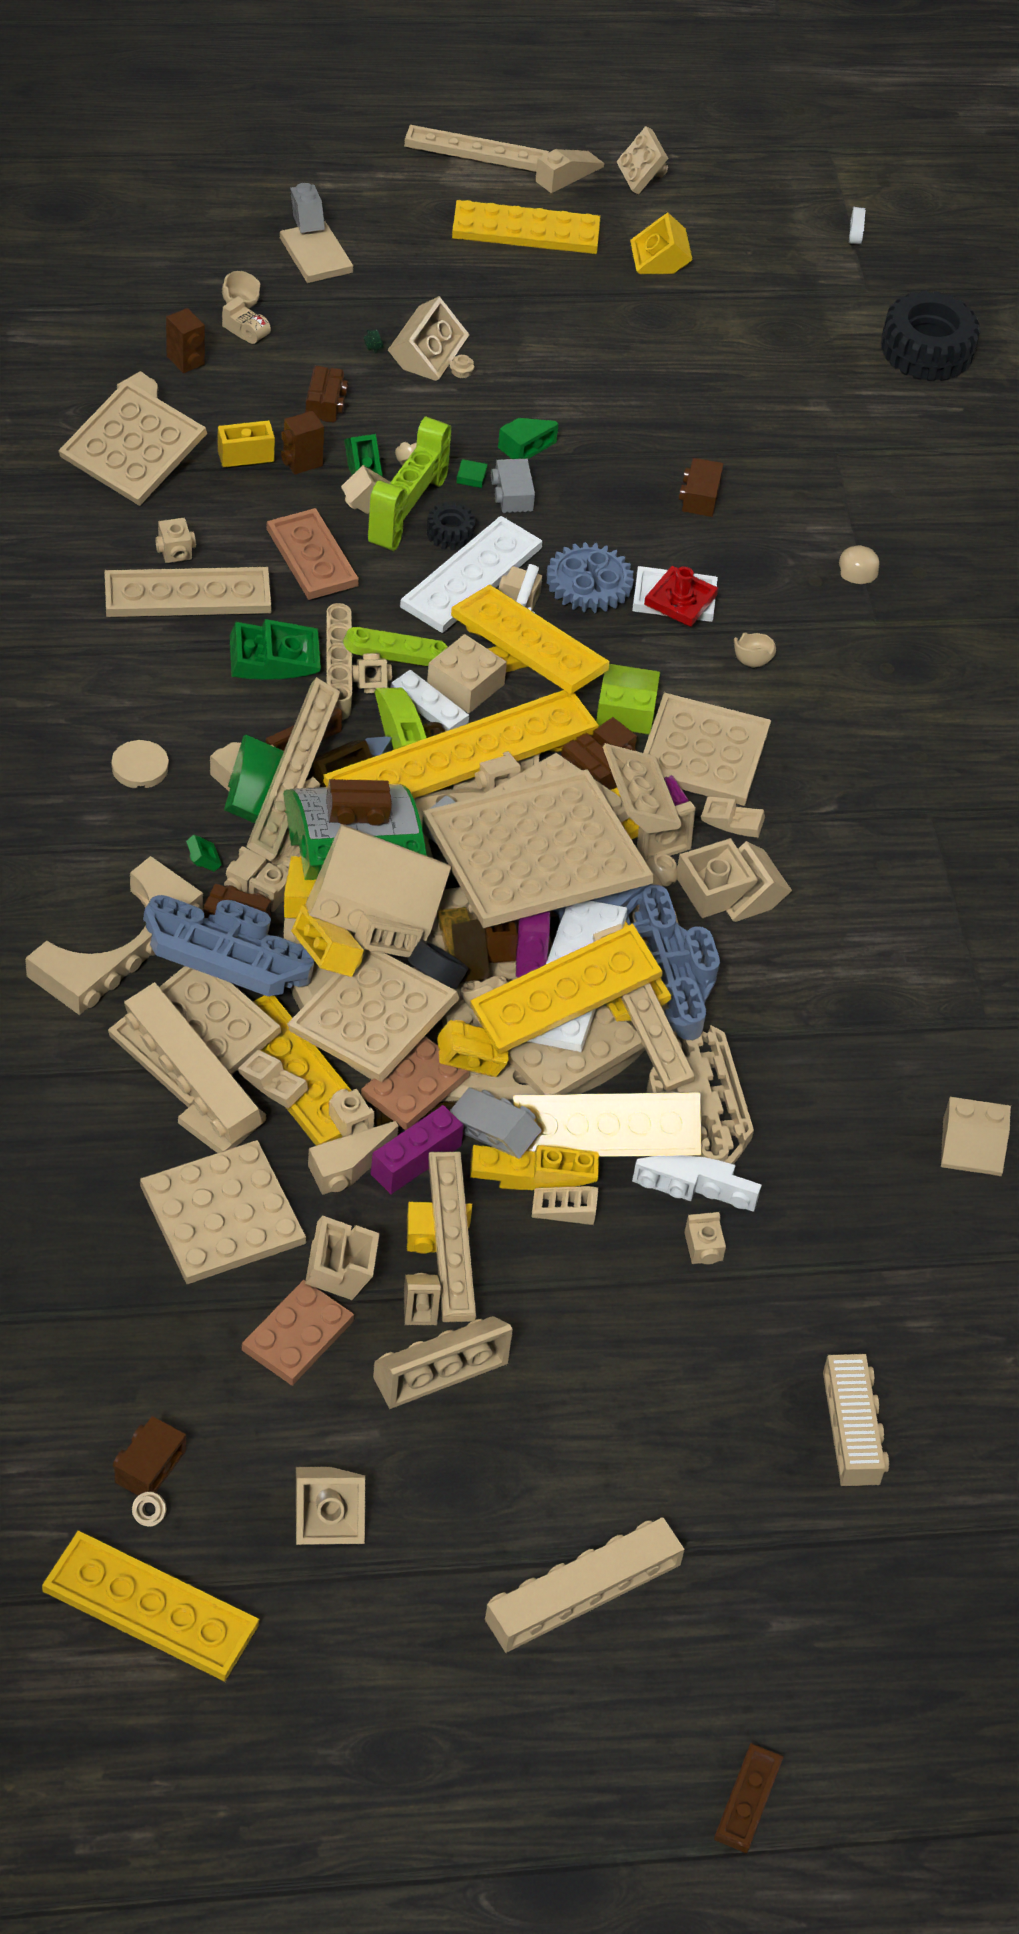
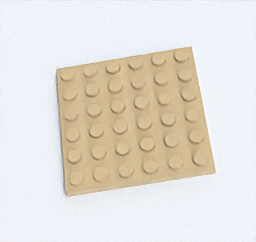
[423,769,653,928]

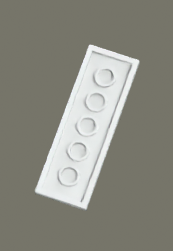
[400,516,542,633]
[527,900,627,1052]

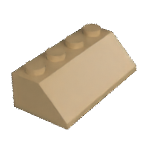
[373,1316,513,1409]

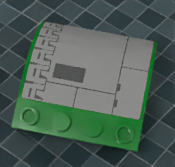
[283,784,427,880]

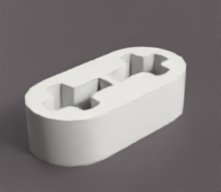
[849,207,865,245]

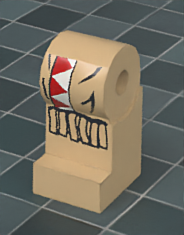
[222,296,271,344]

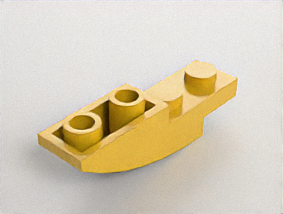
[470,1145,599,1190]

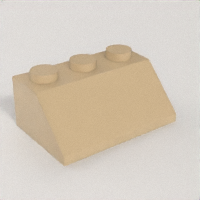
[388,296,469,381]

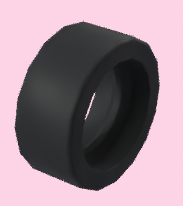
[408,939,468,989]

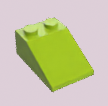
[596,664,660,734]

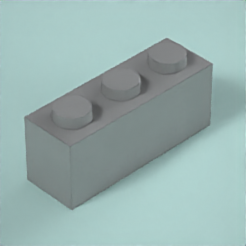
[450,1087,542,1159]

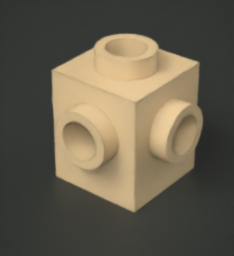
[155,518,196,563]
[352,653,392,693]

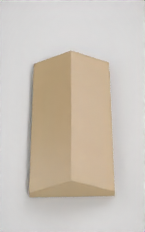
[603,743,682,834]

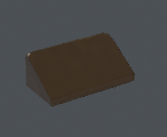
[451,920,490,984]

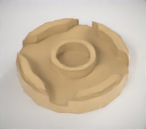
[111,740,169,788]

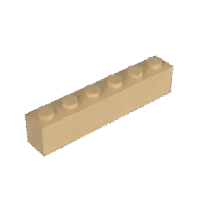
[124,982,262,1144]
[485,1517,684,1653]

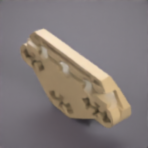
[646,1025,754,1165]

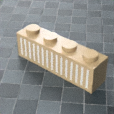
[823,1354,889,1486]

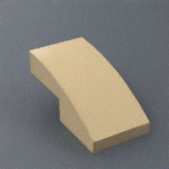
[701,796,765,838]
[238,1050,308,1108]

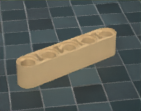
[326,603,352,720]

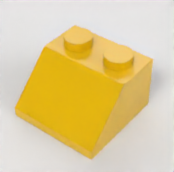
[630,212,692,274]

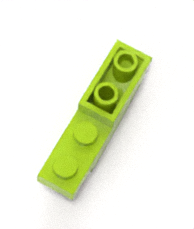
[375,687,426,750]

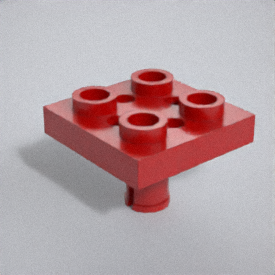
[644,566,718,627]

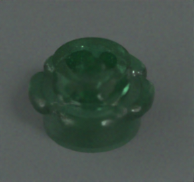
[363,329,384,353]

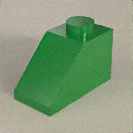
[498,418,558,459]
[344,434,383,477]

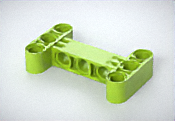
[368,416,451,551]

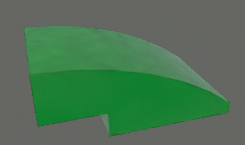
[230,619,321,680]
[224,734,284,823]

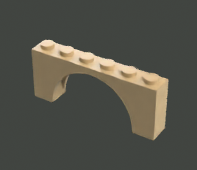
[26,856,203,1015]

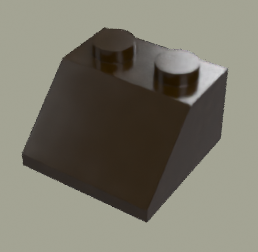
[308,740,372,787]

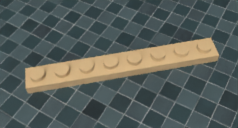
[246,677,340,861]

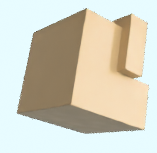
[305,1216,379,1300]

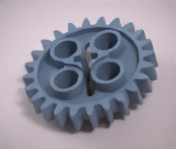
[546,542,634,613]

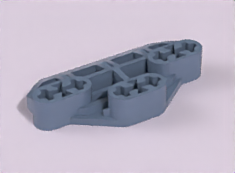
[626,885,720,1040]
[143,895,315,996]

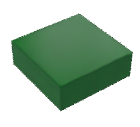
[456,459,488,488]

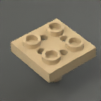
[617,126,668,194]

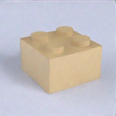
[427,634,507,713]

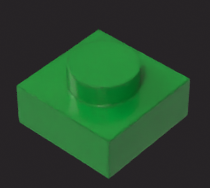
[186,834,222,872]

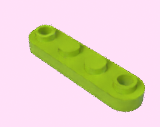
[343,627,448,666]

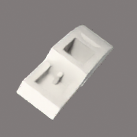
[632,1155,761,1212]

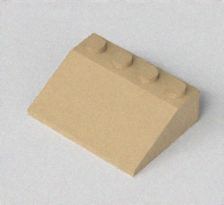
[306,824,451,948]

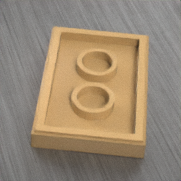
[280,221,353,283]

